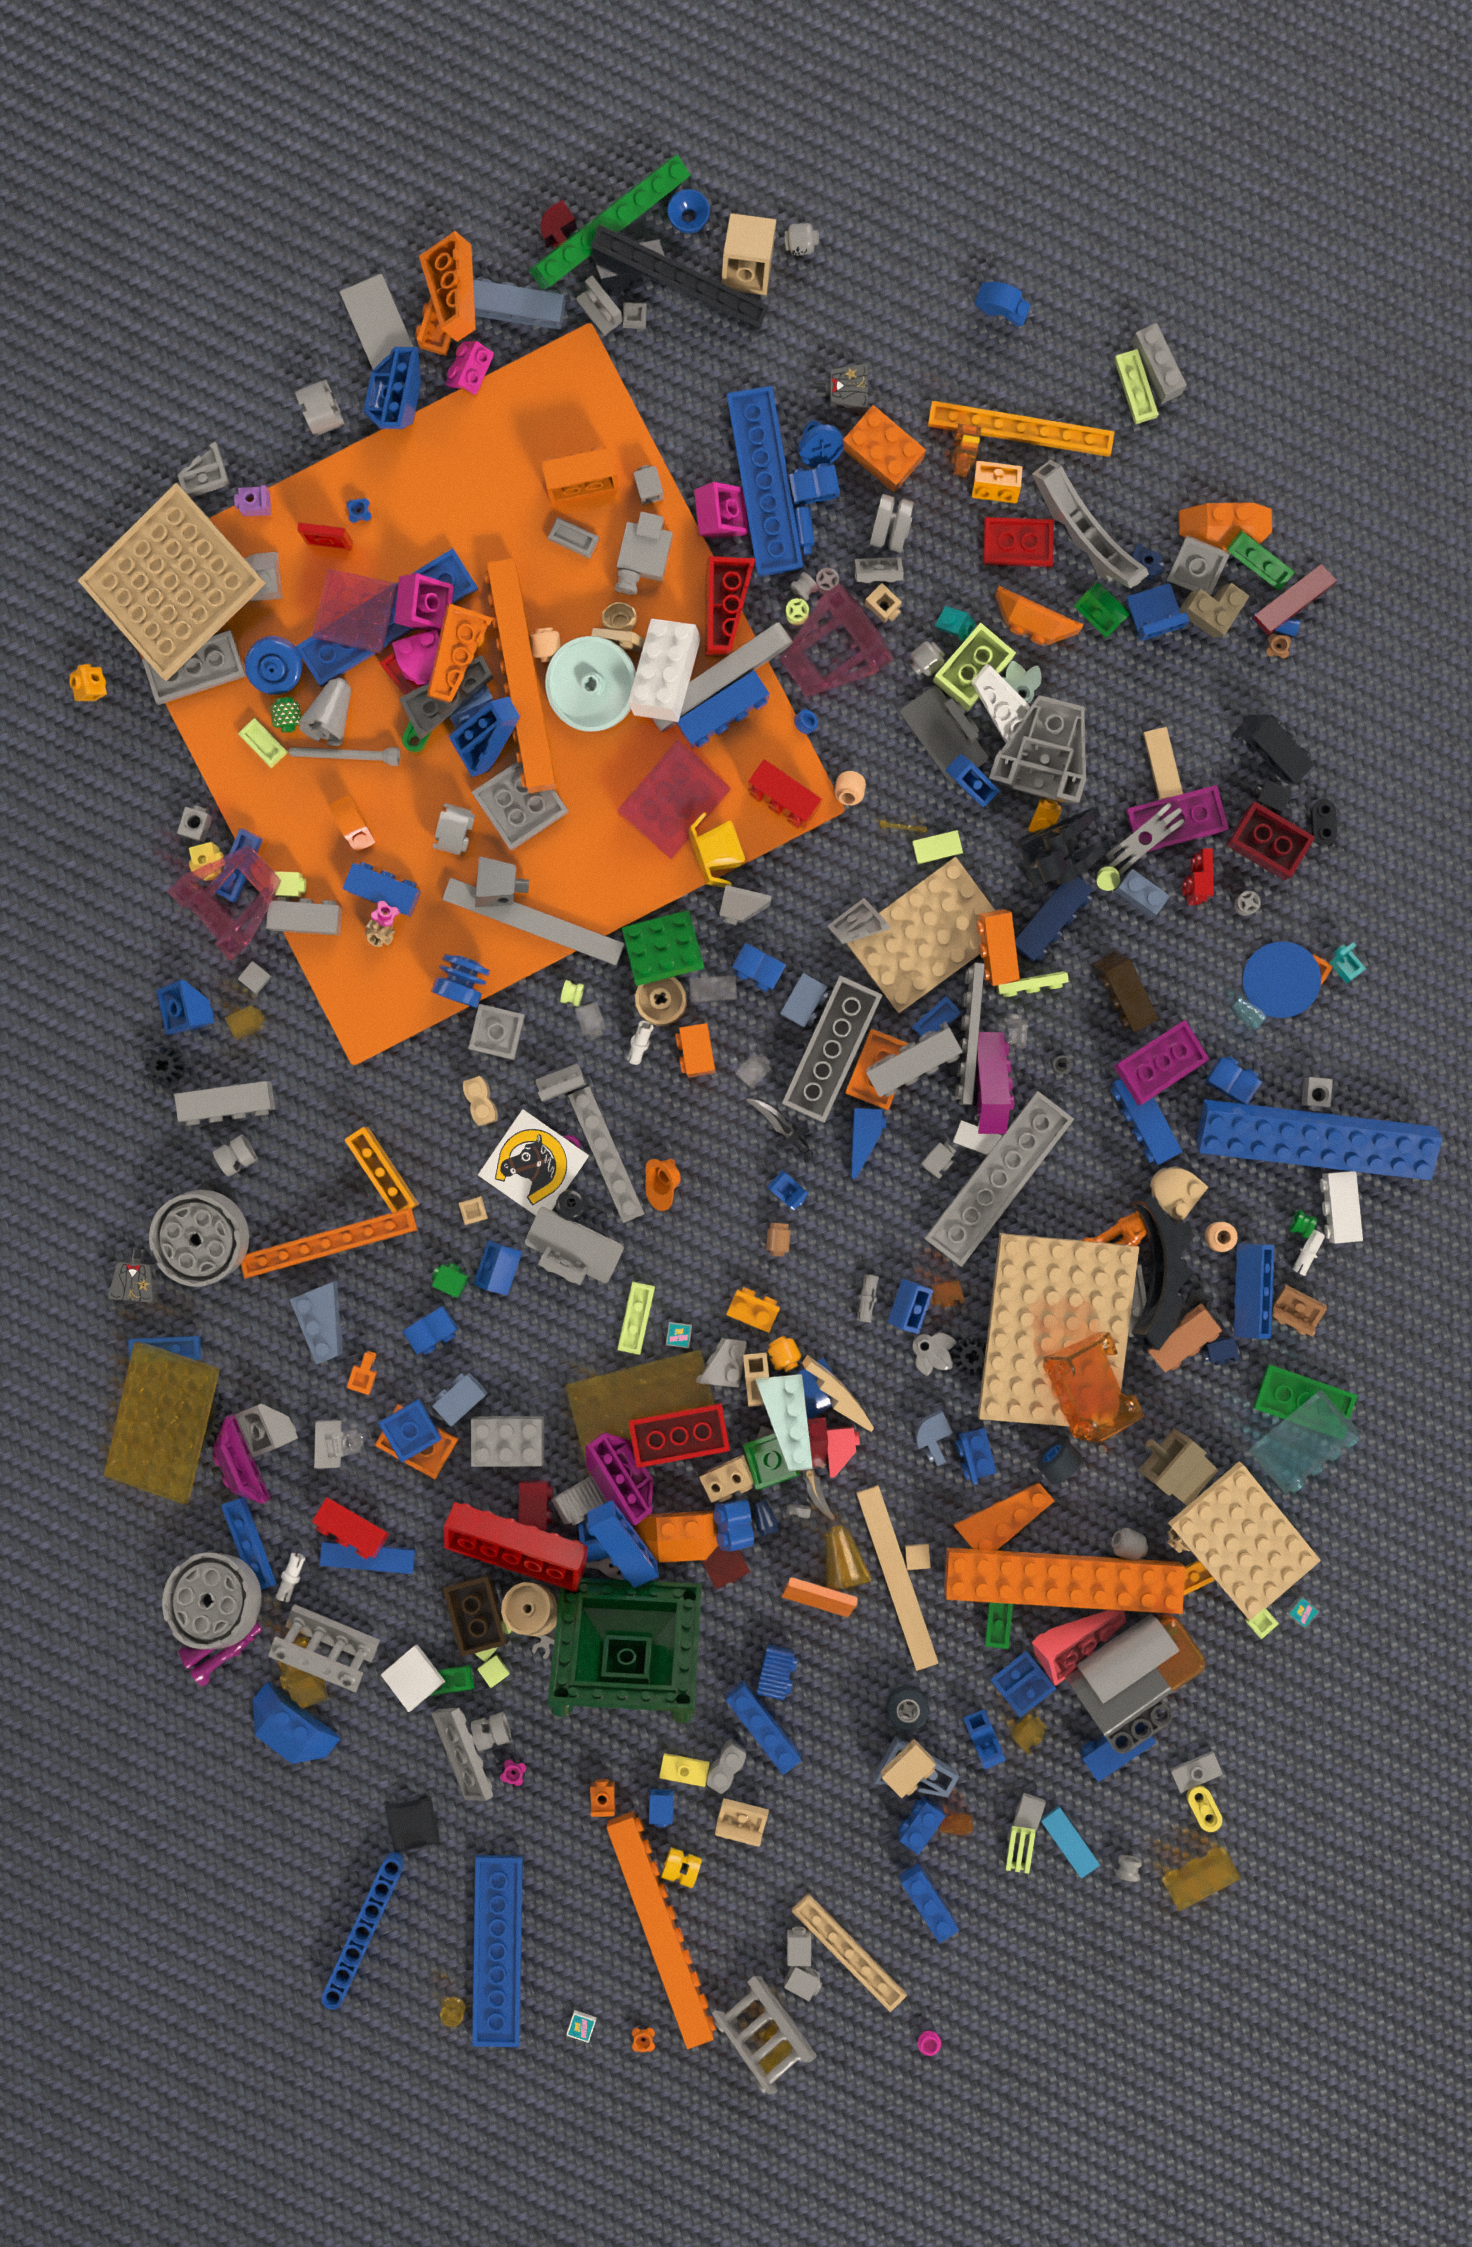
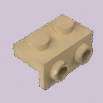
[715,1798,769,1846]

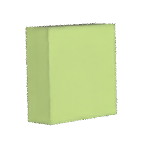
[1245,1609,1279,1639]
[477,1654,511,1688]

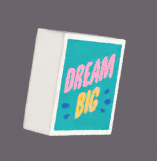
[566,2010,596,2043]

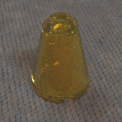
[826,1525,872,1591]

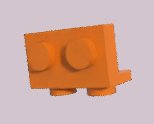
[415,297,452,356]

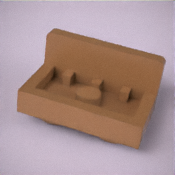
[1272,1284,1327,1337]

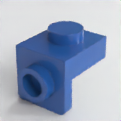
[767,1170,808,1210]

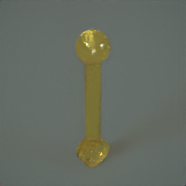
[879,820,927,833]

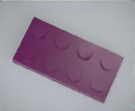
[1126,785,1229,852]
[1114,1020,1209,1106]

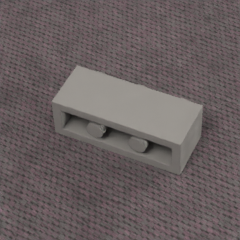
[1131,323,1187,404]
[266,897,342,936]

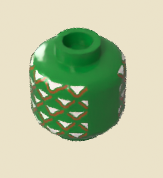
[270,697,302,733]

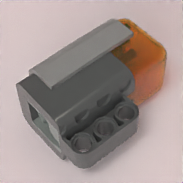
[1065,1613,1206,1754]

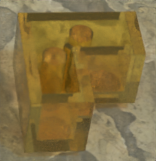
[278,1637,328,1709]

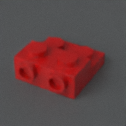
[1182,848,1214,905]

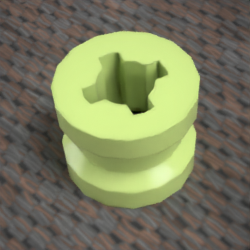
[786,598,809,626]
[560,980,584,1007]

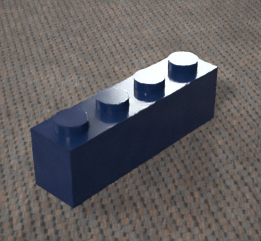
[1015,875,1093,963]

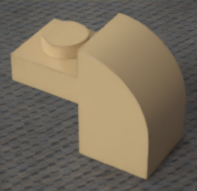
[743,1353,769,1407]

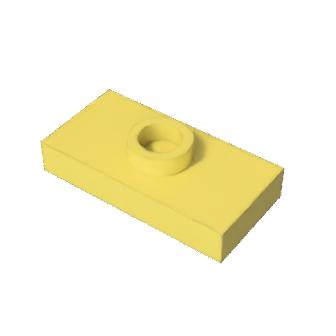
[659,1753,710,1787]

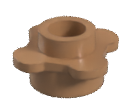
[1266,634,1291,659]

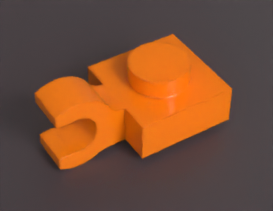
[347,1351,377,1395]

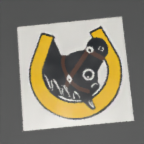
[478,1109,589,1216]

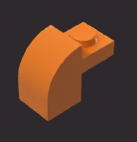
[329,794,376,853]

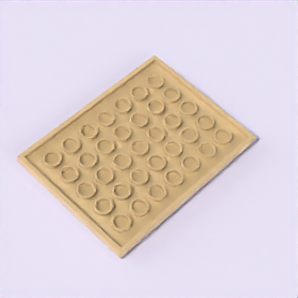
[978,1233,1139,1430]

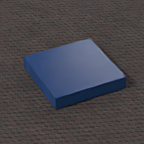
[378,1398,443,1463]

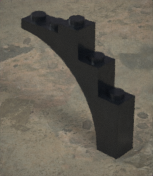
[1130,1193,1195,1350]

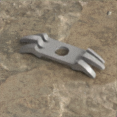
[1105,803,1184,874]

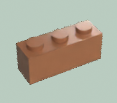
[1147,1303,1222,1373]

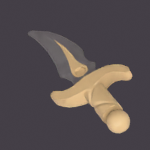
[799,1466,835,1520]

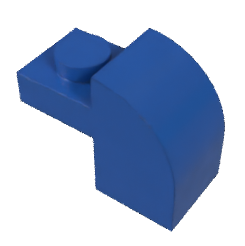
[974,282,1031,327]
[963,1709,1006,1770]

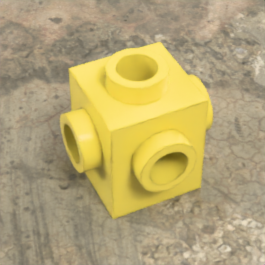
[189,842,225,881]

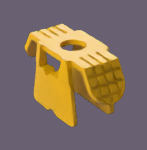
[688,812,745,888]

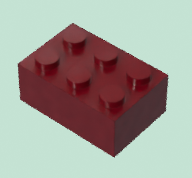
[1225,802,1315,881]

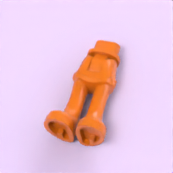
[1081,1210,1147,1245]

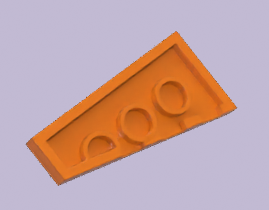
[427,604,493,703]

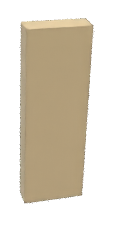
[1143,727,1183,800]

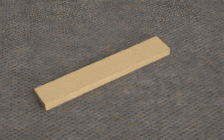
[792,1893,907,2012]

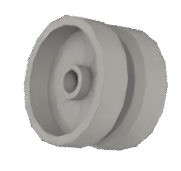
[870,494,914,553]

